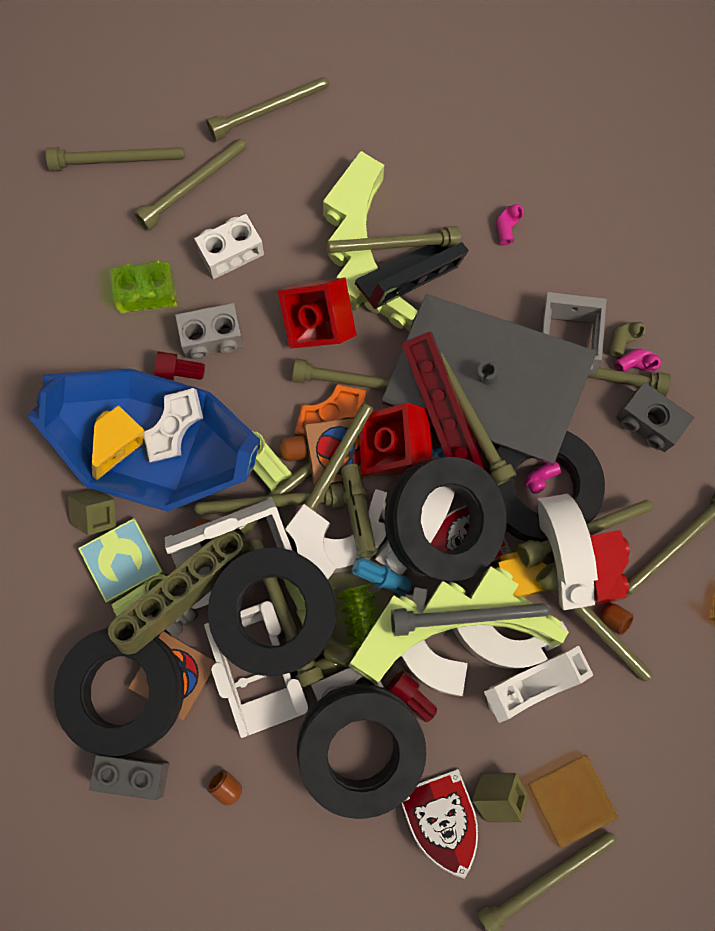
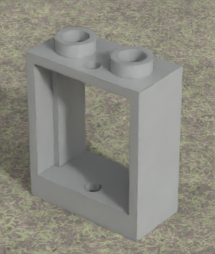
[541,292,607,375]

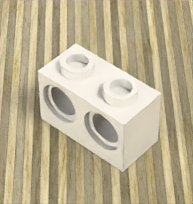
[194,214,264,279]

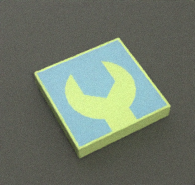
[78,518,164,604]

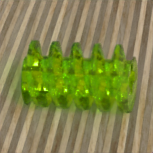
[337,584,381,651]

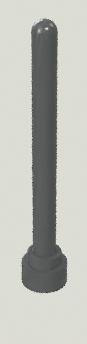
[391,603,551,637]

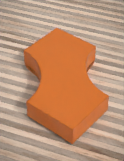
[295,384,366,437]

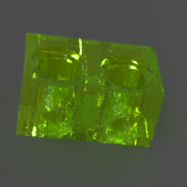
[111,261,178,313]

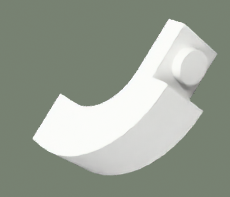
[375,486,455,575]
[324,489,387,573]
[537,494,598,610]
[400,587,468,697]
[452,621,568,669]
[484,646,593,723]

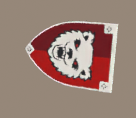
[402,769,478,879]

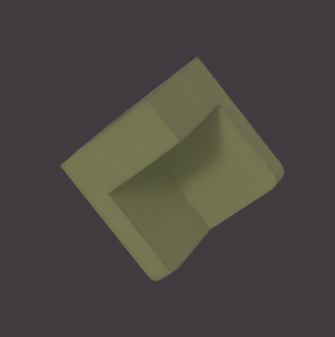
[68,489,116,535]
[472,773,529,822]

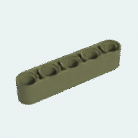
[108,531,246,655]

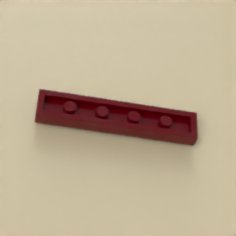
[401,331,487,472]

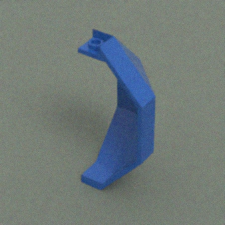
[27,369,260,512]

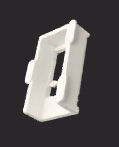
[164,497,293,609]
[204,601,308,738]

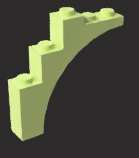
[323,151,418,331]
[348,567,569,684]

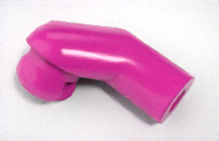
[496,204,524,246]
[614,349,661,372]
[524,460,561,494]

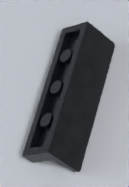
[355,242,469,309]

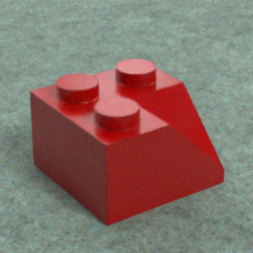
[277,277,357,349]
[359,403,433,476]
[588,530,630,607]

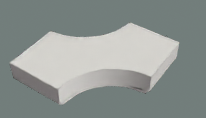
[144,388,203,463]
[285,504,336,579]

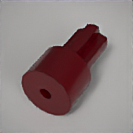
[154,351,205,380]
[386,670,437,722]

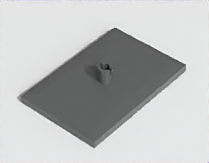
[382,294,597,466]

